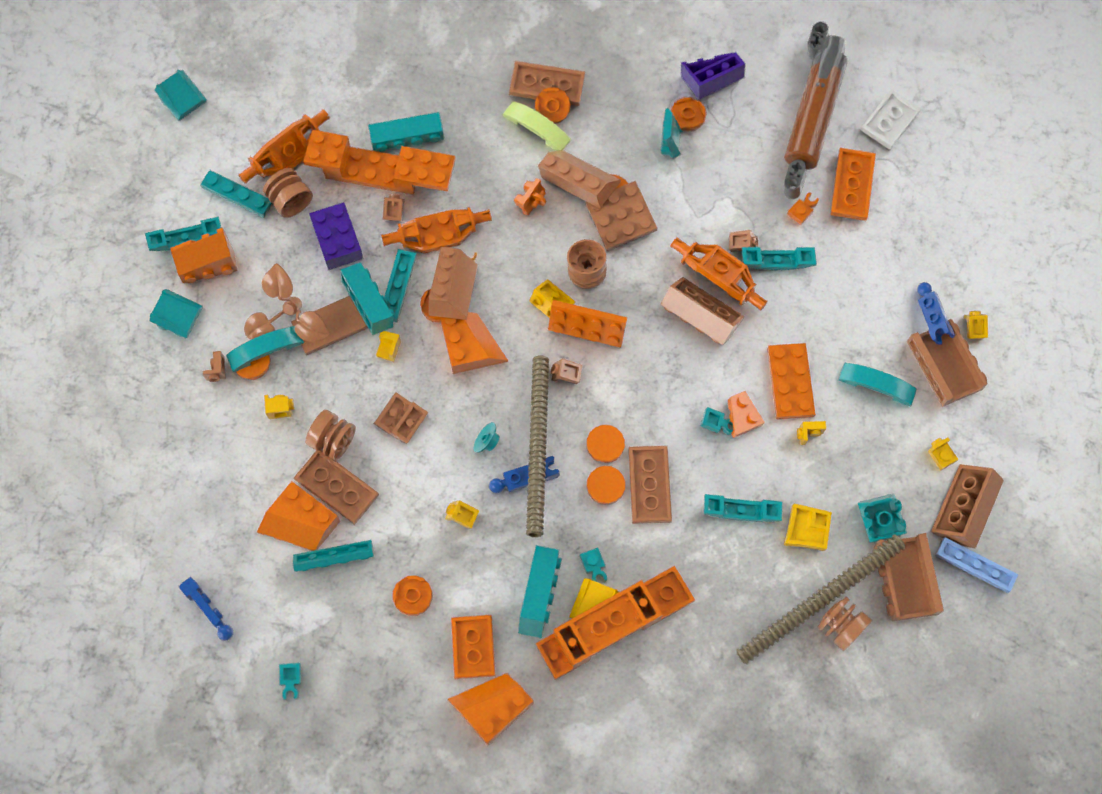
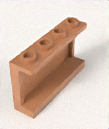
[907,319,988,407]
[874,533,944,621]

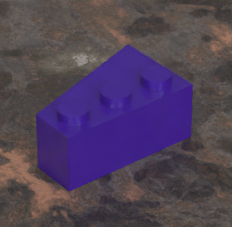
[681,52,746,100]

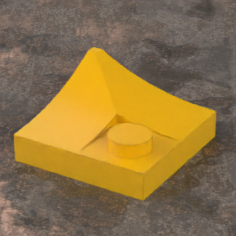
[784,503,832,551]

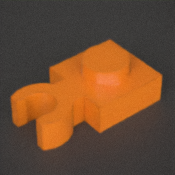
[787,192,819,225]

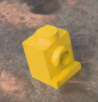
[264,395,294,419]

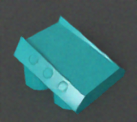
[154,70,207,121]
[661,108,682,159]
[150,289,203,338]
[858,494,907,542]

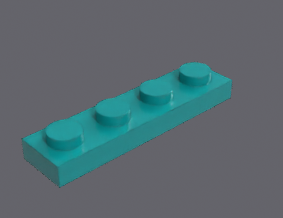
[200,170,273,218]
[384,249,417,323]
[293,540,374,572]

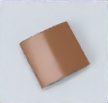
[373,392,428,444]

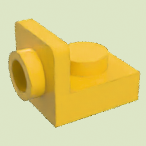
[963,311,988,339]
[797,421,826,445]
[928,437,959,470]
[445,500,479,529]

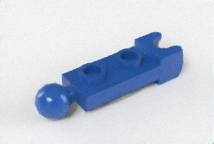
[917,282,955,345]
[489,456,560,493]
[178,577,233,641]

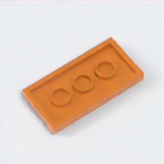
[830,148,876,221]
[548,300,628,348]
[767,343,816,419]

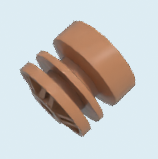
[263,168,313,218]
[567,239,607,289]
[305,410,356,461]
[817,597,872,651]

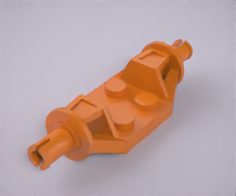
[238,109,330,184]
[381,207,492,254]
[670,237,768,311]

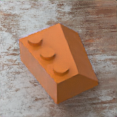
[447,673,534,745]

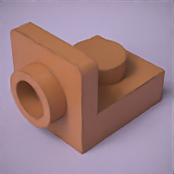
[383,194,405,221]
[729,230,759,252]
[203,351,226,382]
[551,358,582,384]

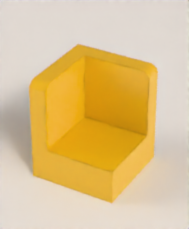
[376,331,401,362]

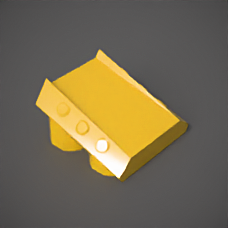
[569,578,619,619]

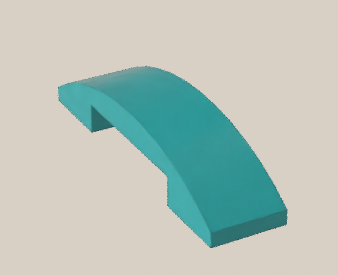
[145,216,222,251]
[742,247,817,270]
[226,326,304,372]
[838,363,917,407]
[704,494,782,522]

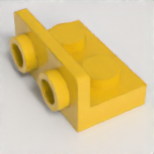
[529,279,575,318]

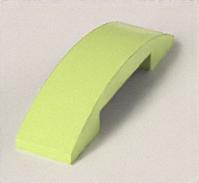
[503,102,571,151]

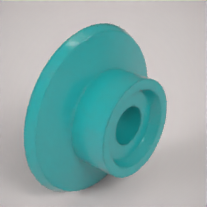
[473,422,500,452]

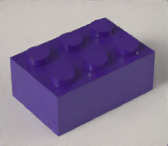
[309,202,364,270]

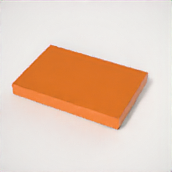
[451,615,495,679]

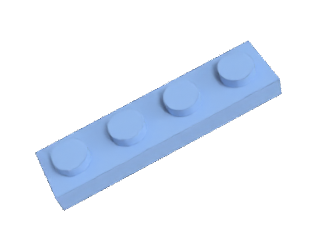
[935,537,1018,593]

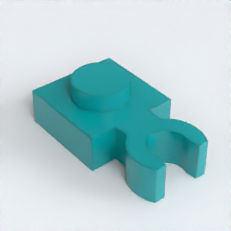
[700,407,733,435]
[580,548,607,582]
[279,663,301,700]

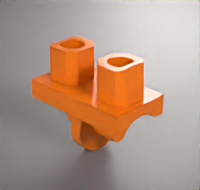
[514,178,547,215]

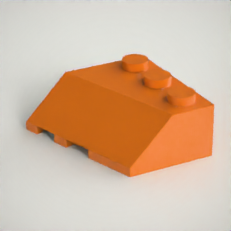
[170,227,238,283]
[440,312,508,374]
[257,481,340,551]

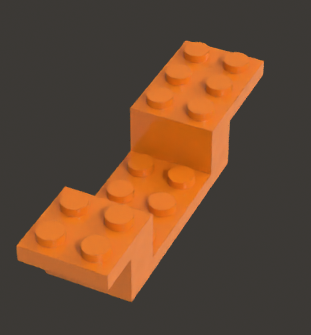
[303,130,456,195]
[535,566,695,680]

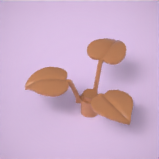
[244,263,330,342]

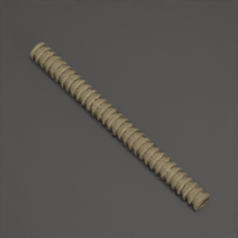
[526,355,549,538]
[736,534,906,665]

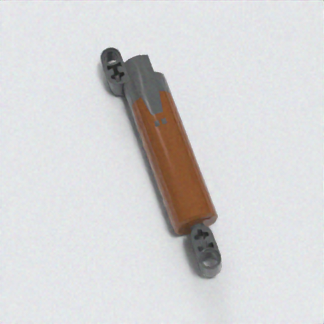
[784,22,848,199]

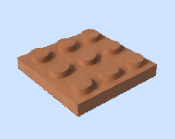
[585,181,658,251]

